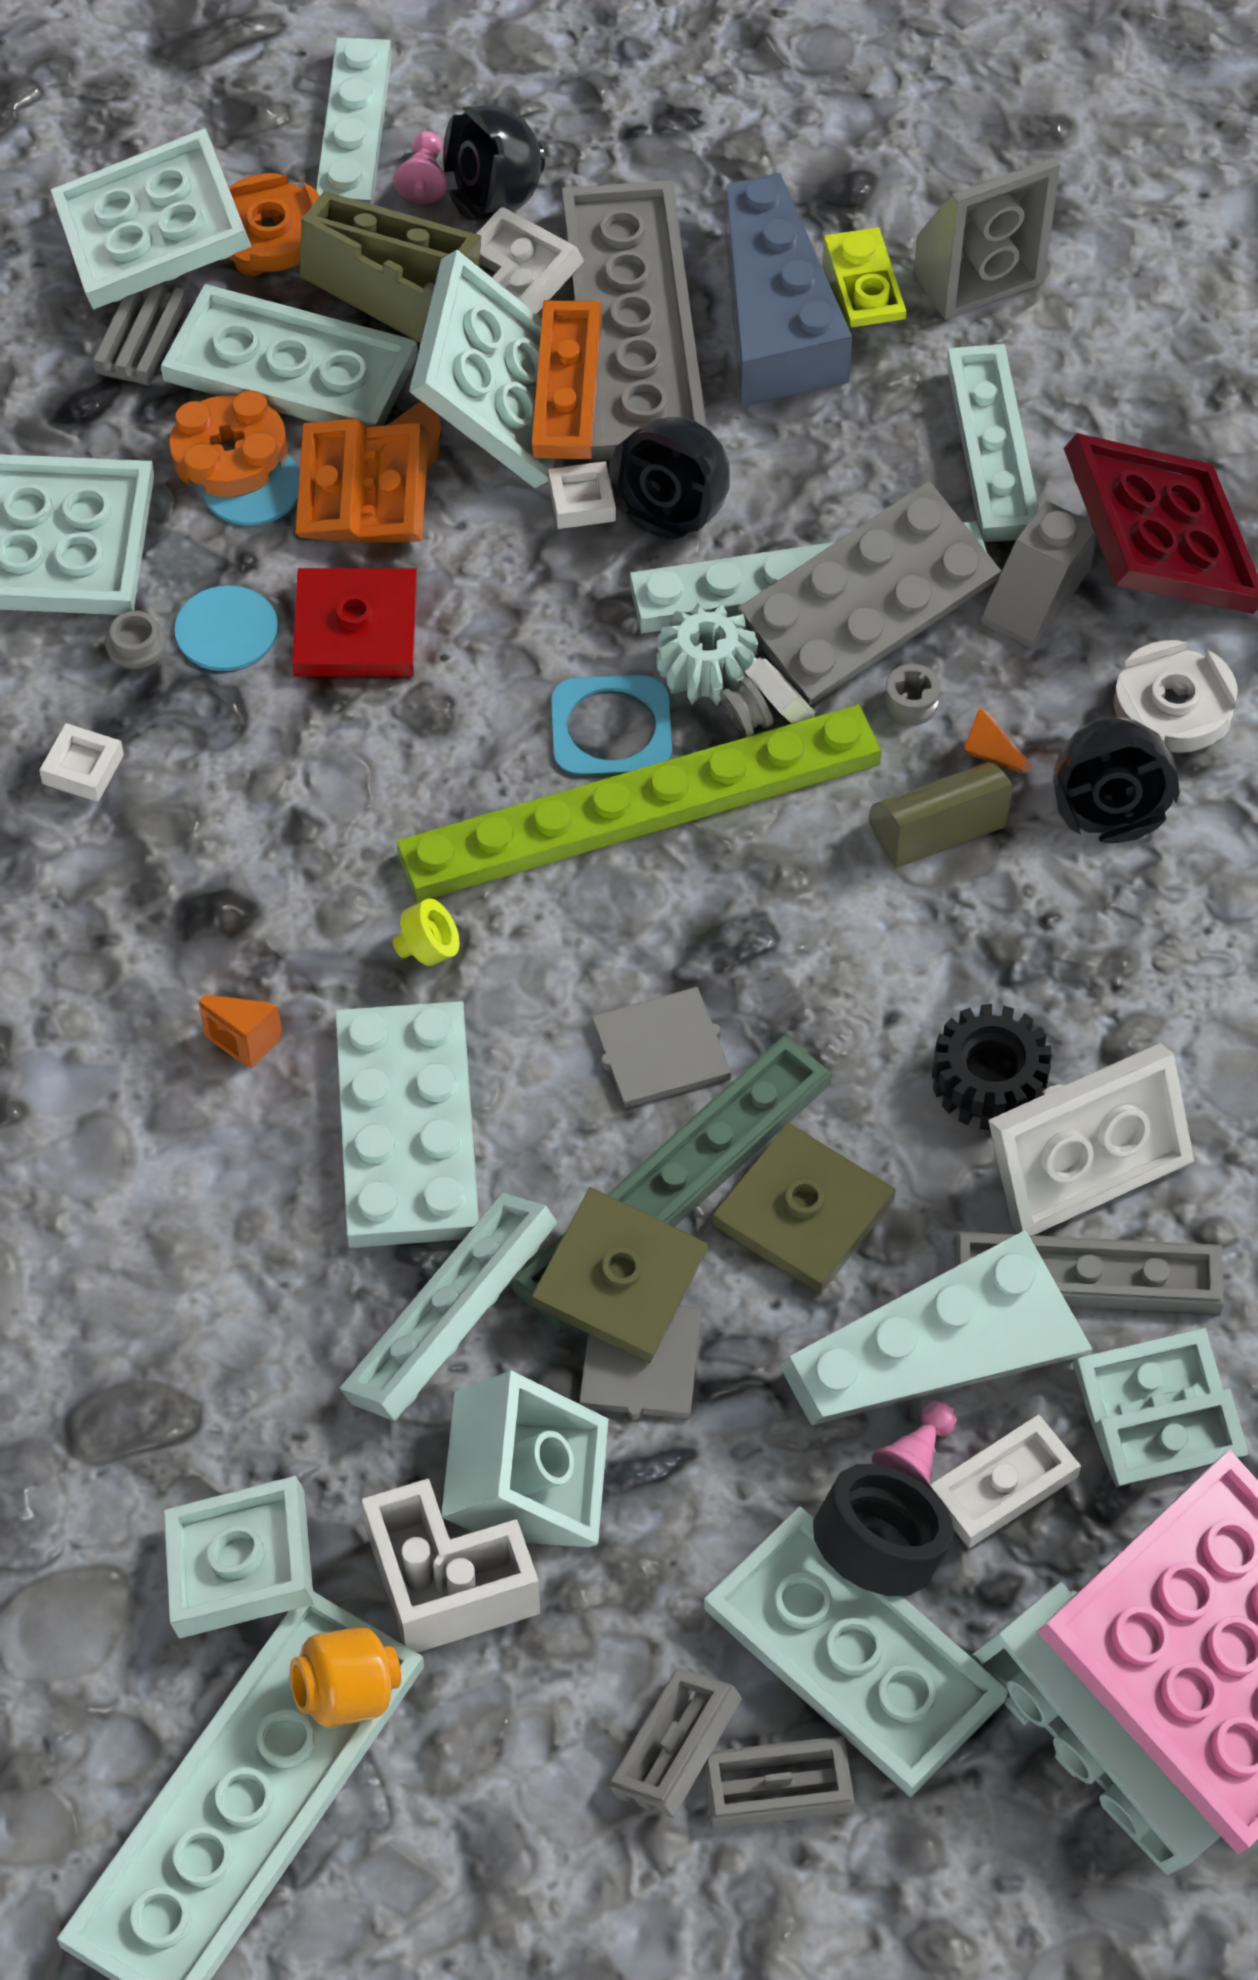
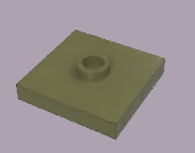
[712,1122,896,1295]
[530,1187,709,1363]

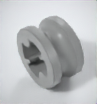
[885,664,940,725]
[719,677,774,738]

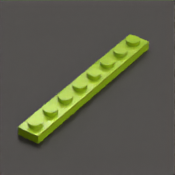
[396,704,882,903]

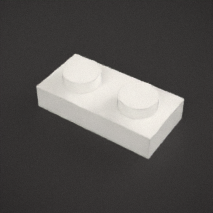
[929,1414,1081,1548]

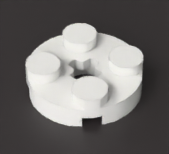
[1113,640,1238,753]

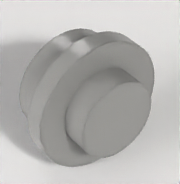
[105,611,166,669]

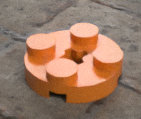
[228,173,320,277]
[169,391,288,497]

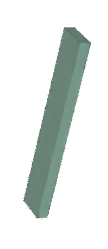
[512,1035,832,1332]

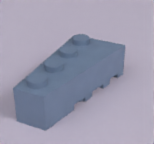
[725,173,853,408]

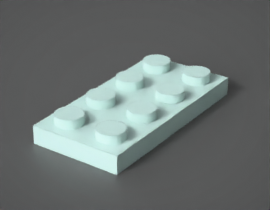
[161,284,418,427]
[336,1001,479,1248]
[704,1506,1008,1797]

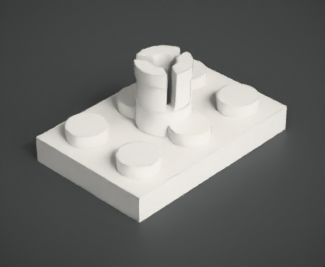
[988,1043,1194,1235]

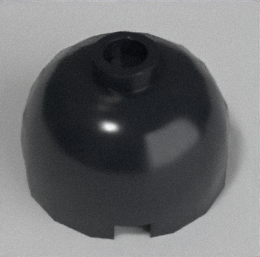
[443,105,545,220]
[610,417,730,540]
[1053,717,1180,844]

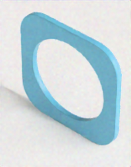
[551,675,672,777]

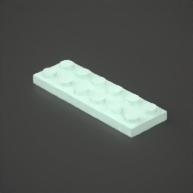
[57,1591,424,1980]

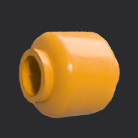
[290,1626,401,1728]

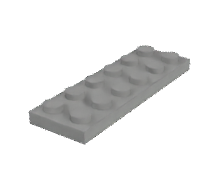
[562,180,707,461]

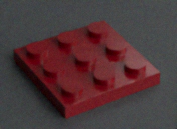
[1063,433,1258,614]

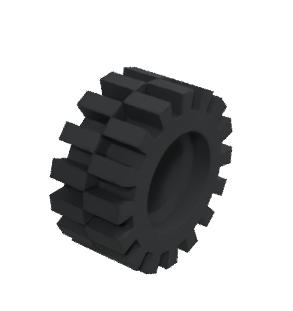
[931,1004,1052,1130]

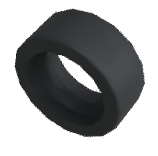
[813,1464,954,1596]

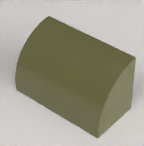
[868,762,1013,869]

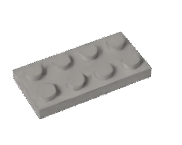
[737,480,1001,706]

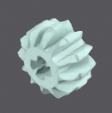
[656,602,758,707]

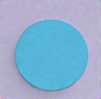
[201,447,300,526]
[175,585,278,671]

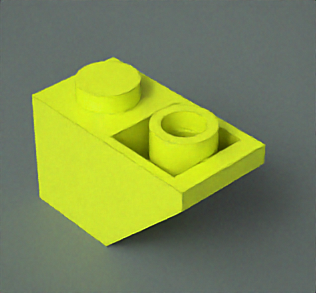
[822,227,907,328]

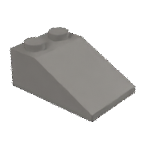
[913,157,1060,320]

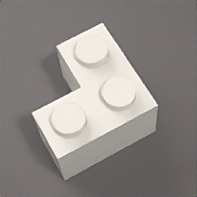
[362,1478,540,1653]

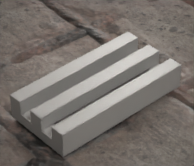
[93,284,188,386]
[608,1667,742,1818]
[703,1736,855,1829]

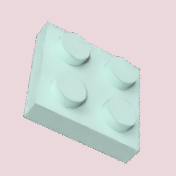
[164,1476,314,1639]

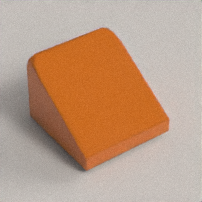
[964,708,1032,775]
[198,994,282,1068]

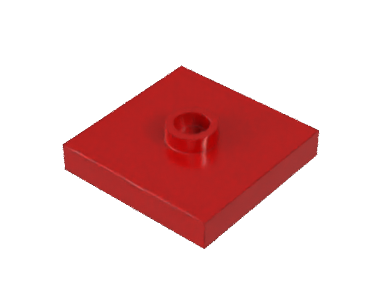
[292,568,417,677]

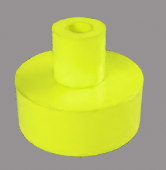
[393,898,460,966]

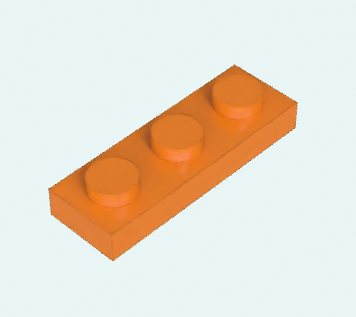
[532,300,602,459]

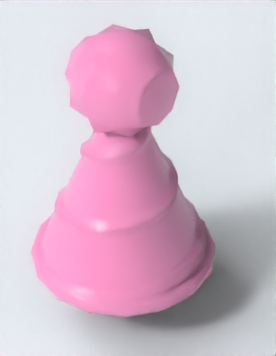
[393,131,448,204]
[872,1400,957,1488]

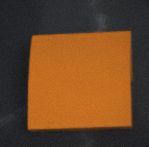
[295,418,429,543]

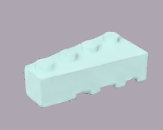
[779,1230,1092,1425]
[970,1582,1221,1875]

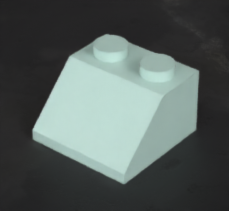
[441,1370,609,1547]

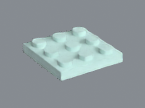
[51,128,252,310]
[409,250,555,488]
[0,454,154,615]

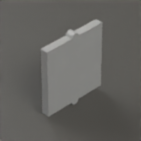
[592,987,731,1109]
[579,1306,702,1420]

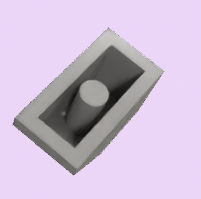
[981,500,1097,649]

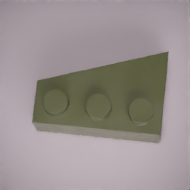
[299,191,481,343]

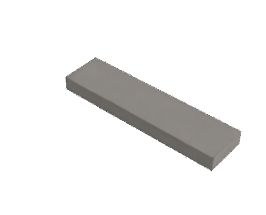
[955,1232,1224,1315]

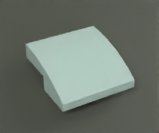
[1072,1328,1249,1488]

